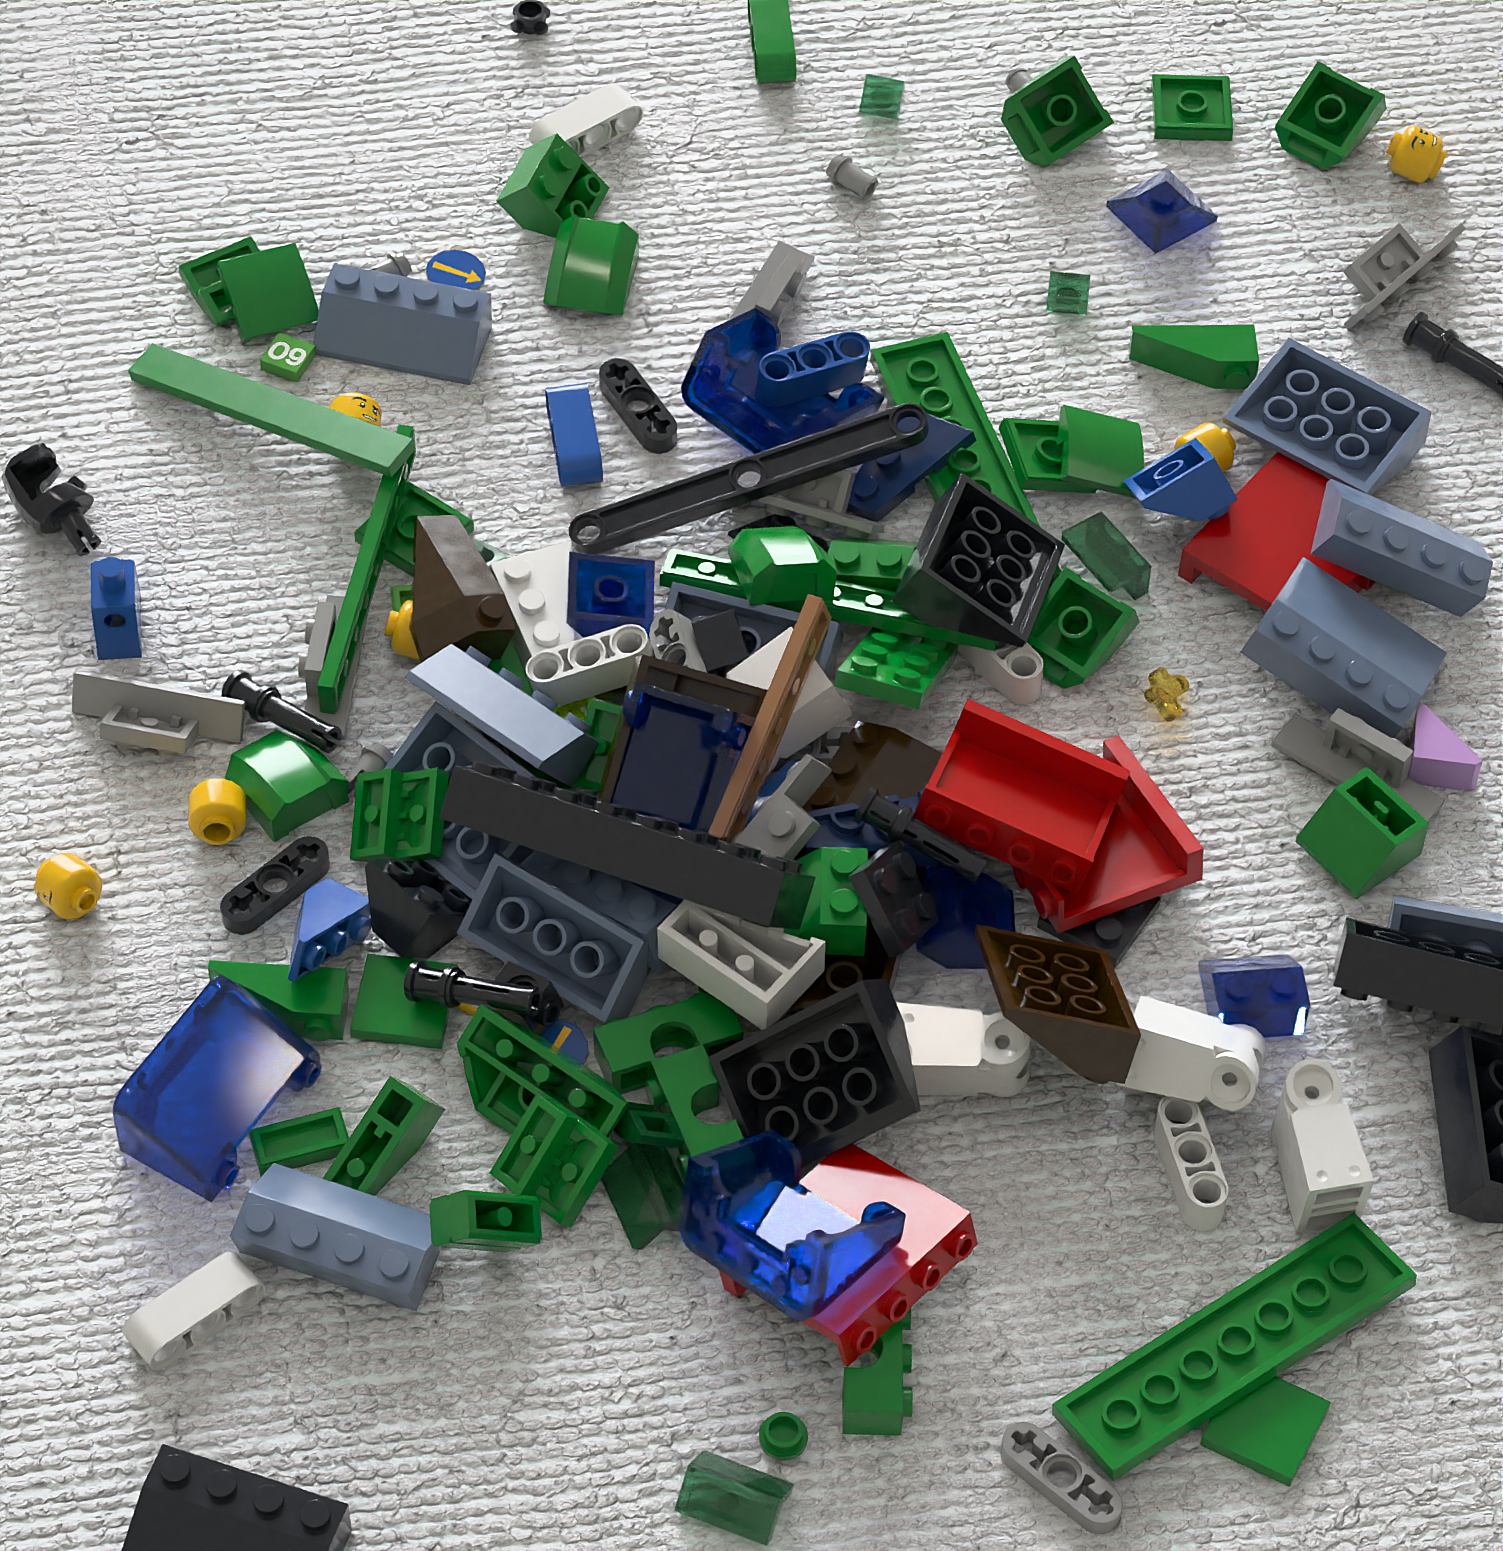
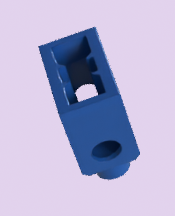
[91,557,142,660]

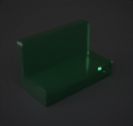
[1061,511,1152,600]
[601,1143,702,1250]
[674,1451,794,1546]

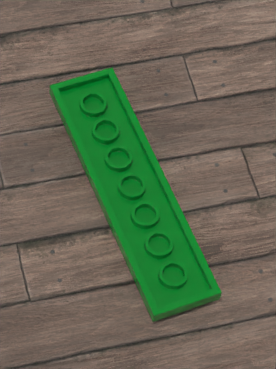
[870,332,1061,587]
[1052,1212,1417,1481]

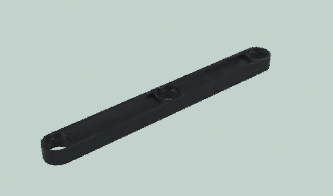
[569,403,929,556]

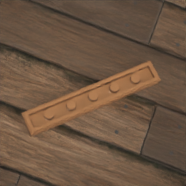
[708,594,832,843]

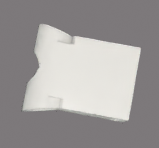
[726,627,852,776]
[1116,996,1266,1111]
[897,1003,1031,1098]
[1270,1058,1375,1233]

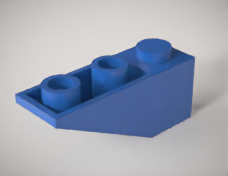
[288,878,372,982]

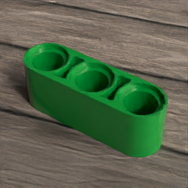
[748,0,796,83]

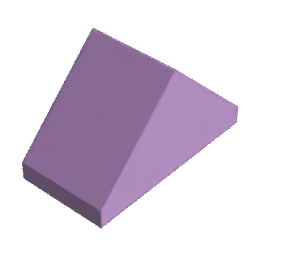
[1408,704,1483,791]

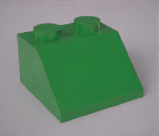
[827,537,918,592]
[784,847,868,956]

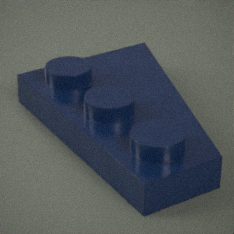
[846,413,977,522]
[802,789,938,867]

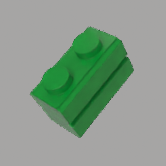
[429,1190,542,1253]

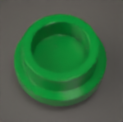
[759,1412,808,1461]

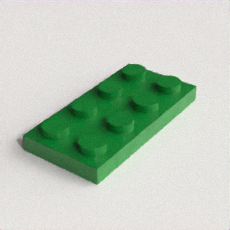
[834,627,959,710]

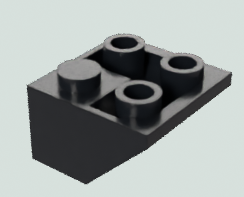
[365,859,470,959]

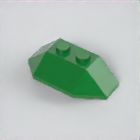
[456,1004,629,1138]

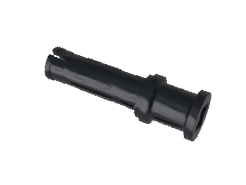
[1402,311,1503,396]
[221,670,342,753]
[853,786,989,884]
[404,960,543,1017]

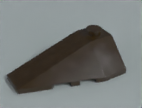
[409,515,517,663]

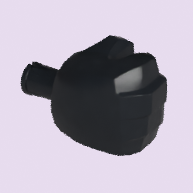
[1,443,101,556]

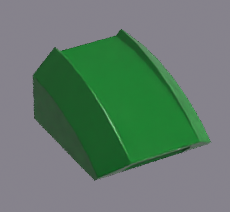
[1001,55,1114,167]
[1275,61,1387,170]
[543,214,639,315]
[728,526,837,605]
[1027,567,1140,689]
[225,730,349,842]

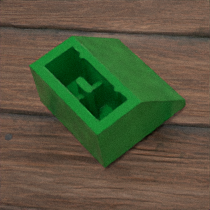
[496,133,609,238]
[1295,767,1429,899]

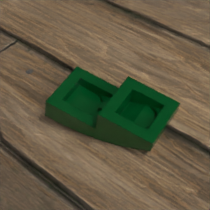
[614,1102,685,1148]

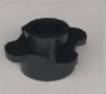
[510,0,550,35]

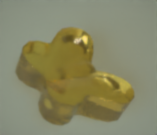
[1144,667,1189,722]

